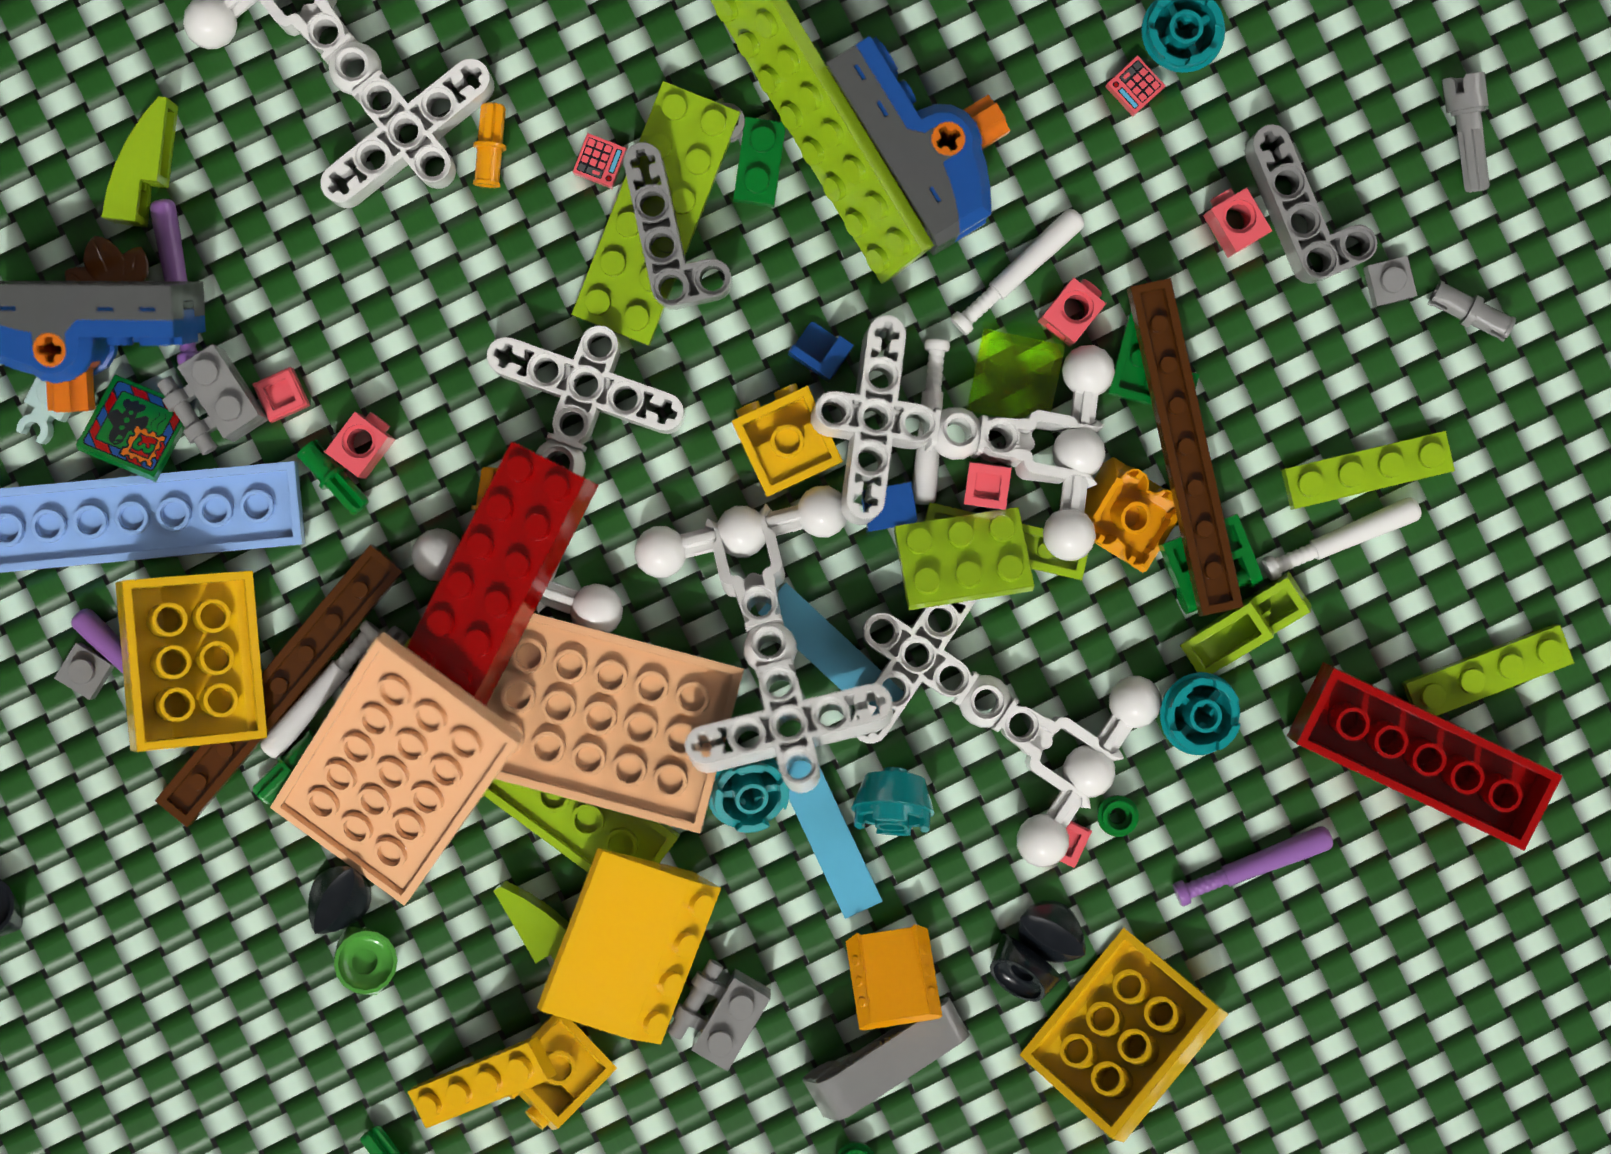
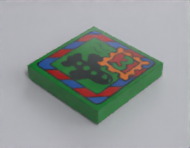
[76,375,193,482]

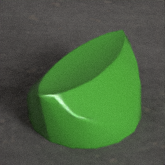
[334,926,398,995]

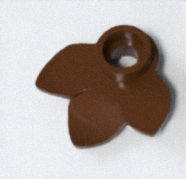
[65,236,149,281]

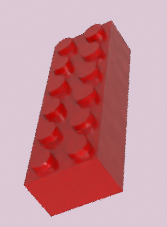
[406,441,599,706]
[1287,662,1562,851]

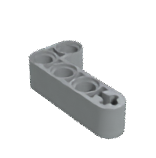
[1244,124,1378,284]
[624,142,732,310]
[802,997,970,1121]

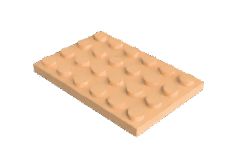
[486,613,744,833]
[270,631,525,906]

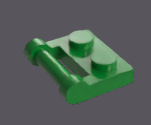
[1158,514,1263,614]

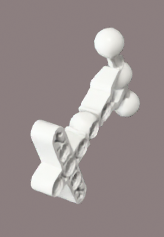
[183,0,495,208]
[810,315,1115,561]
[412,325,685,633]
[635,486,893,793]
[851,600,1161,867]

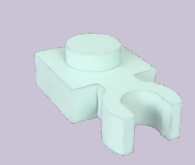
[16,377,71,445]

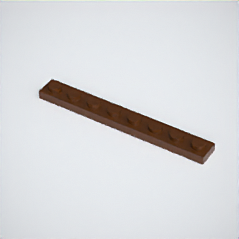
[1127,278,1243,616]
[155,545,405,827]

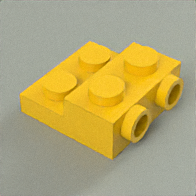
[732,383,843,497]
[509,1015,617,1130]

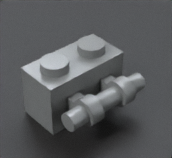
[157,344,268,455]
[667,959,771,1072]

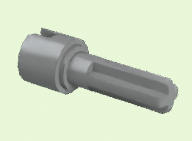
[1442,72,1490,192]

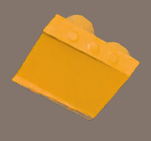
[1084,457,1178,573]
[846,924,942,1031]

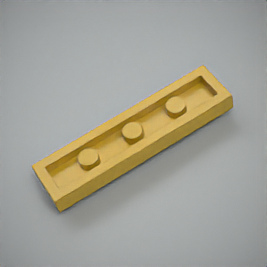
[407,1036,557,1128]

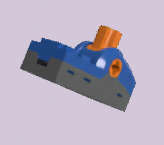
[826,36,1010,256]
[0,280,206,412]

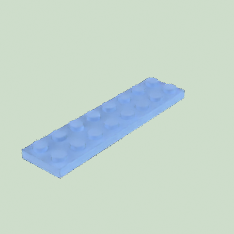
[0,461,306,573]

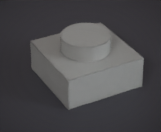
[1363,256,1417,308]
[54,642,115,700]

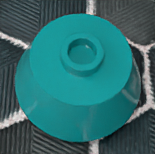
[1142,0,1225,73]
[1160,672,1241,755]
[709,758,789,833]
[851,767,935,836]

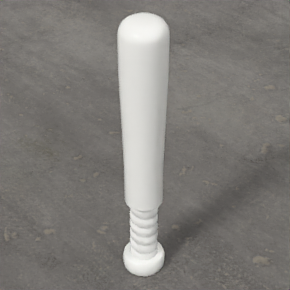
[950,209,1084,335]
[912,339,950,505]
[1262,498,1421,581]
[260,620,382,758]

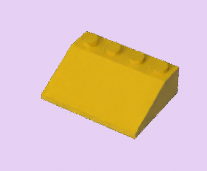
[115,570,267,752]
[536,848,721,1045]
[1020,928,1229,1143]

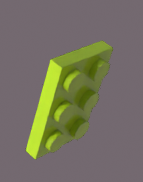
[894,507,1034,610]

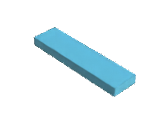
[758,583,904,715]
[788,761,883,919]

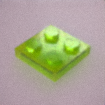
[966,328,1065,419]

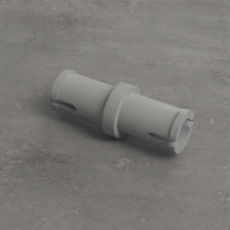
[1428,280,1516,342]

